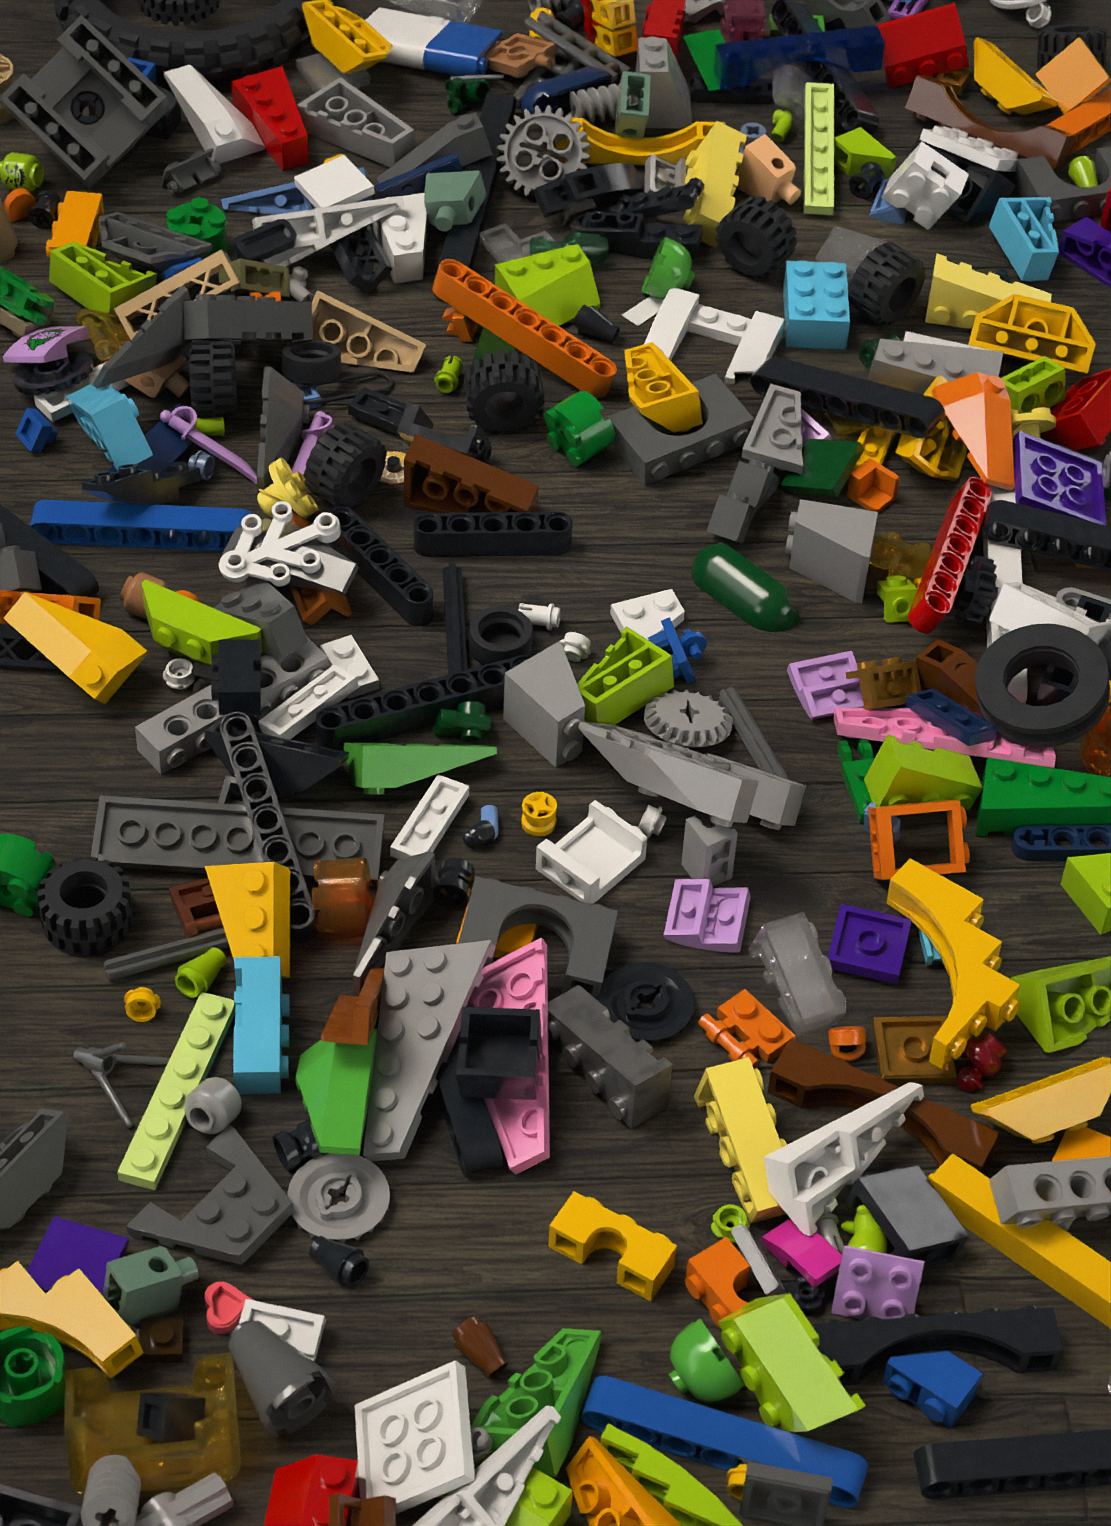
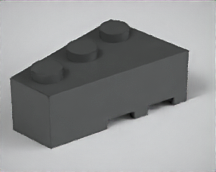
[213,578,308,658]

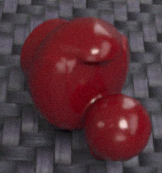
[956,1030,1008,1092]

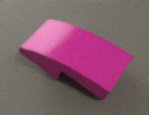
[761,1218,842,1288]

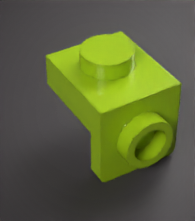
[877,575,918,623]

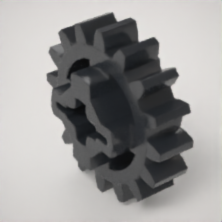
[955,556,998,629]

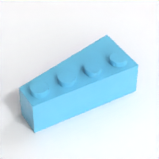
[66,383,153,471]

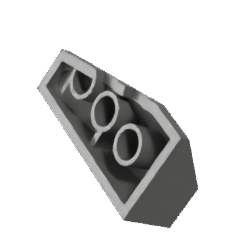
[222,518,359,595]
[353,851,435,997]

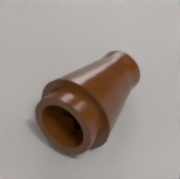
[452,1315,508,1379]

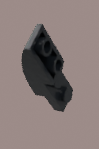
[533,163,644,218]
[580,211,703,260]
[82,462,201,505]

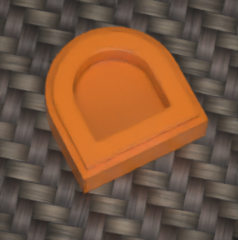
[4,188,36,223]

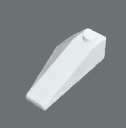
[164,65,265,164]

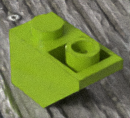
[834,127,896,180]

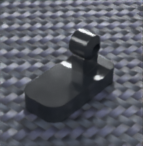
[235,219,297,263]

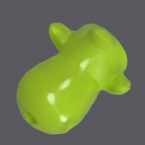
[841,1205,888,1254]

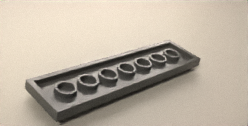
[91,795,385,885]

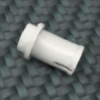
[518,603,561,630]

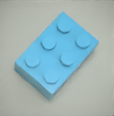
[783,261,850,350]

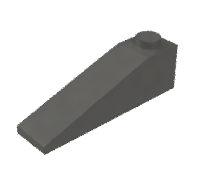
[377,112,492,183]
[92,286,192,389]
[257,367,310,494]

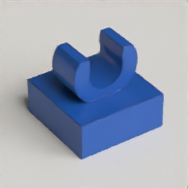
[15,408,59,453]

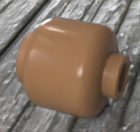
[120,572,168,621]

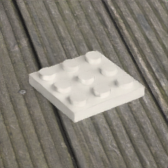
[919,126,1019,172]
[355,1360,475,1514]

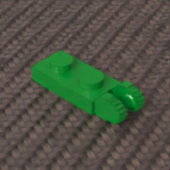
[0,266,55,326]
[837,738,875,822]

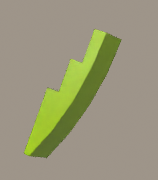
[600,1424,743,1526]

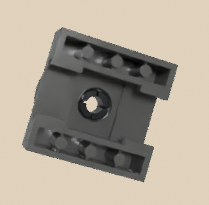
[0,15,170,190]

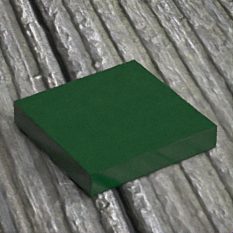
[781,438,864,497]

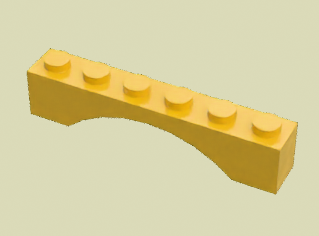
[553,117,725,165]

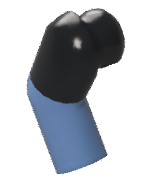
[462,805,498,848]

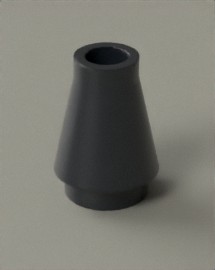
[573,305,620,343]
[309,1236,369,1286]

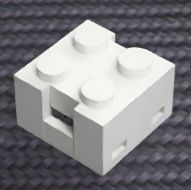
[882,142,969,230]

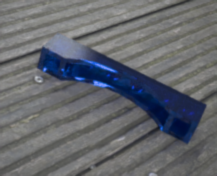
[714,25,885,89]

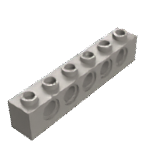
[135,637,329,775]
[989,1156,1111,1228]

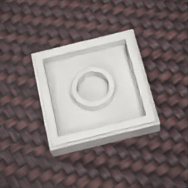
[294,155,375,208]

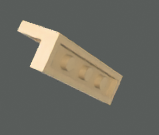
[114,249,240,340]

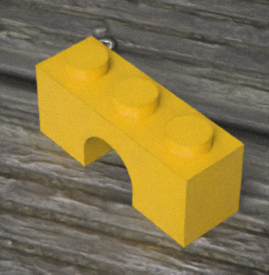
[548,1191,677,1302]

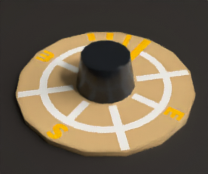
[379,451,406,485]

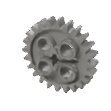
[497,105,591,198]

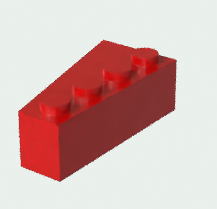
[636,0,686,65]

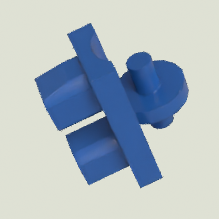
[648,617,707,683]

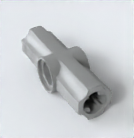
[134,1472,233,1526]

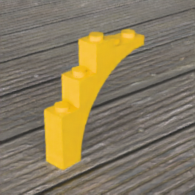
[887,858,1020,1069]
[0,1261,144,1379]

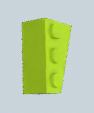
[49,241,157,324]
[577,626,674,725]
[864,734,982,810]
[1060,853,1111,935]

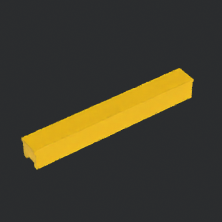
[928,1153,1111,1329]

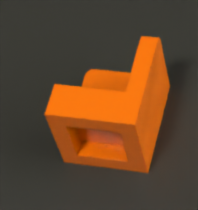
[847,458,899,513]

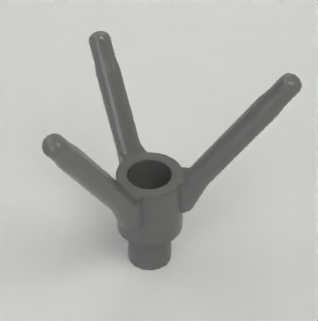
[73,1042,170,1129]

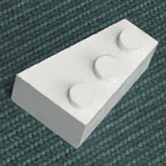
[372,193,429,284]
[989,582,1111,645]

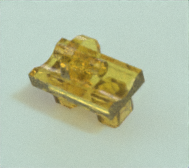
[870,531,932,579]

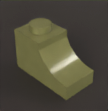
[219,258,289,299]

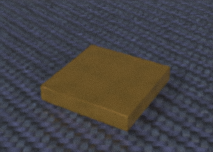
[872,1016,957,1086]

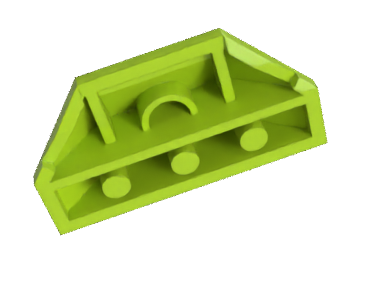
[142,579,263,670]

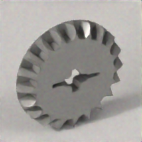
[644,689,733,747]
[287,1153,390,1244]

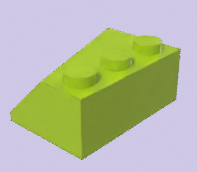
[495,244,600,326]
[718,1293,865,1432]

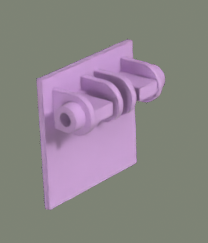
[831,1245,924,1320]

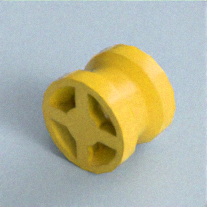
[521,792,557,837]

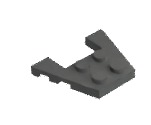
[126,1125,294,1265]

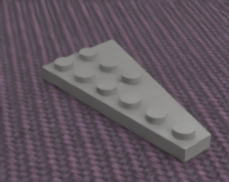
[363,940,496,1162]

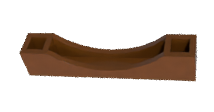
[905,75,1076,169]
[767,1039,1000,1174]

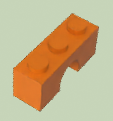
[685,1237,751,1329]

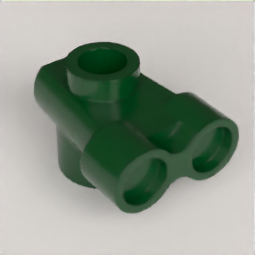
[445,77,491,113]
[434,702,491,742]

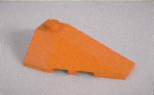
[931,372,1015,491]

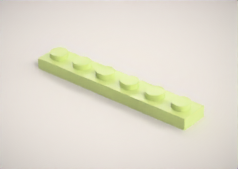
[804,82,834,215]
[117,992,236,1190]

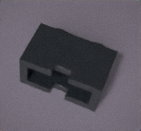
[211,640,261,715]

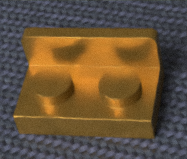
[846,657,921,710]

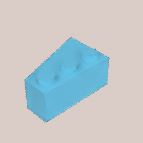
[989,197,1059,282]
[233,957,290,1095]

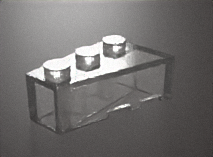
[748,912,847,1037]

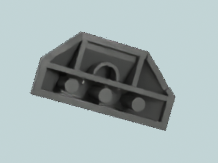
[99,212,213,277]
[0,1108,68,1228]

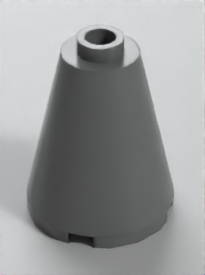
[228,1321,336,1437]

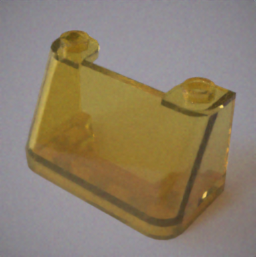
[64,1352,241,1495]

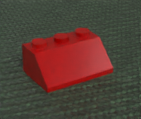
[874,3,969,89]
[1040,368,1111,451]
[264,1455,359,1526]

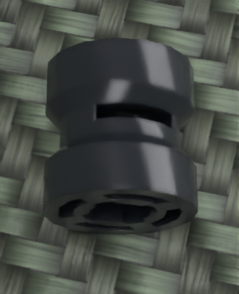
[433,857,475,908]
[272,1120,324,1171]

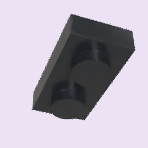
[348,387,407,435]

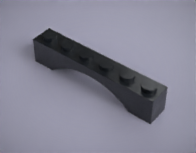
[813,1306,1063,1386]

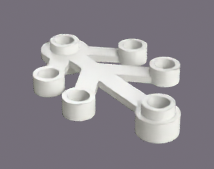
[219,501,341,587]

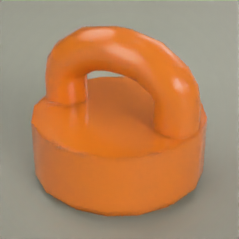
[828,1026,866,1062]

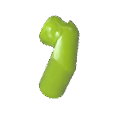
[771,109,793,142]

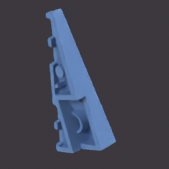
[221,167,373,224]

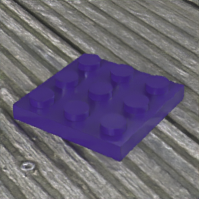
[1013,431,1107,526]

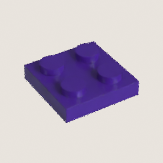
[826,904,911,984]

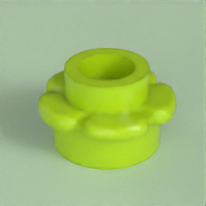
[711,1205,750,1243]

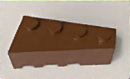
[404,434,539,513]

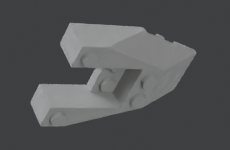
[578,721,806,830]

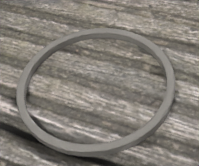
[450,75,504,80]

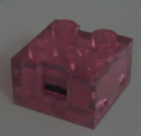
[720,0,765,63]

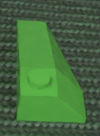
[343,742,497,795]
[296,1029,377,1155]
[470,1328,602,1477]

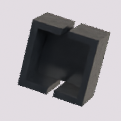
[456,1007,542,1100]

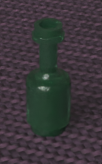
[529,233,608,263]

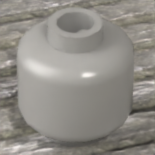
[184,1077,242,1135]

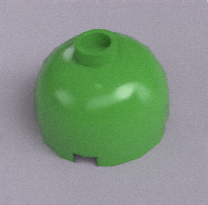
[641,237,695,299]
[669,1319,745,1403]

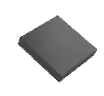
[739,1462,833,1526]

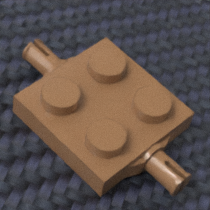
[484,33,557,78]

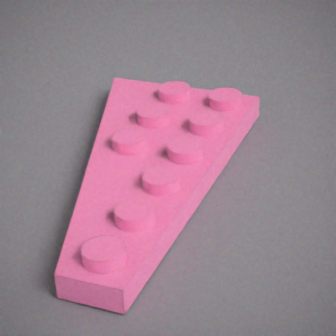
[834,708,1056,768]
[466,937,550,1175]

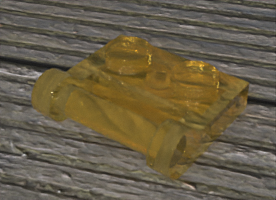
[75,309,136,360]

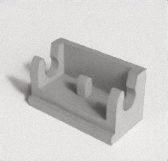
[681,815,738,886]

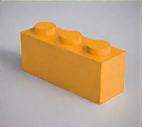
[46,191,104,258]

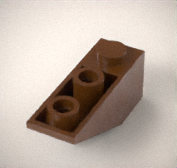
[915,639,1019,717]

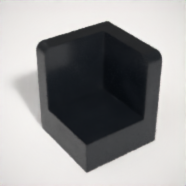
[136,1392,206,1442]

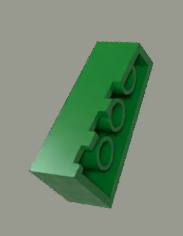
[975,757,1111,836]

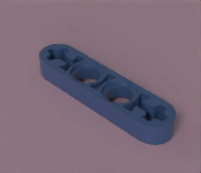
[1011,825,1111,861]

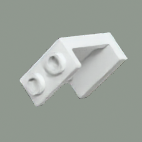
[536,800,647,904]

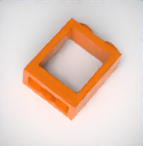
[868,800,970,880]

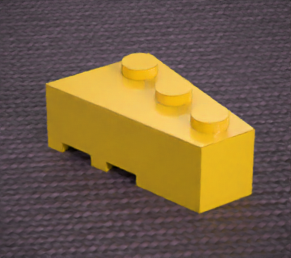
[205,862,290,978]

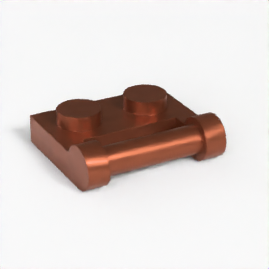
[169,878,223,938]

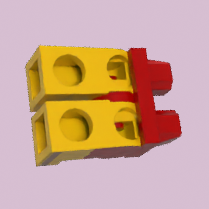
[581,0,638,57]

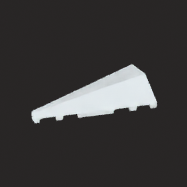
[252,196,404,267]
[764,1082,924,1236]
[413,1406,561,1526]

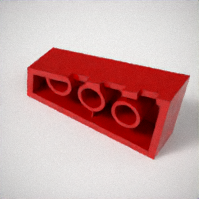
[231,66,309,171]

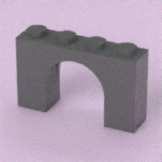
[1013,146,1111,222]
[607,373,754,485]
[458,876,618,1000]

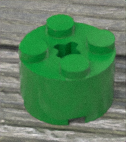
[166,197,227,260]
[543,390,615,467]
[0,833,56,917]
[0,1326,68,1428]

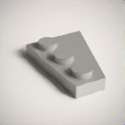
[741,384,803,474]

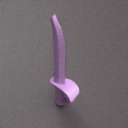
[160,406,257,485]
[292,411,334,475]

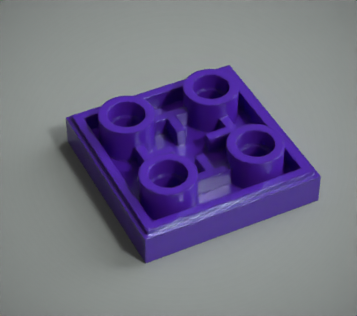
[27,1216,129,1296]

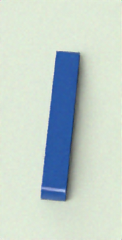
[29,500,253,552]
[581,1376,868,1508]

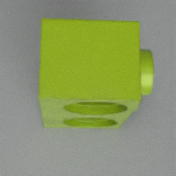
[1001,356,1066,414]

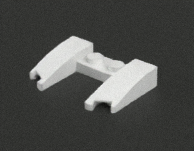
[644,288,784,384]

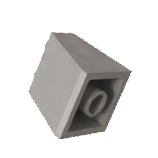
[635,37,693,128]
[785,499,878,604]
[503,642,585,768]

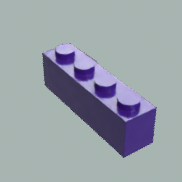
[1058,217,1111,288]

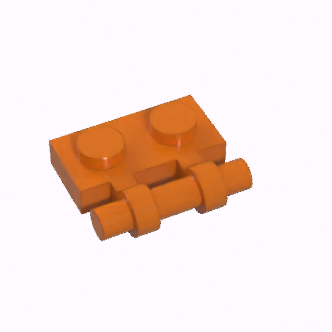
[698,989,796,1069]

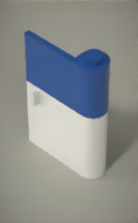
[365,7,502,76]

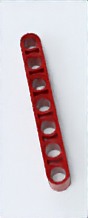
[908,477,992,634]

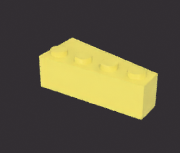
[683,121,747,247]
[925,254,1052,329]
[694,1057,787,1224]

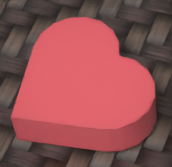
[205,1282,253,1335]

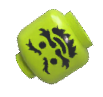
[0,152,44,192]

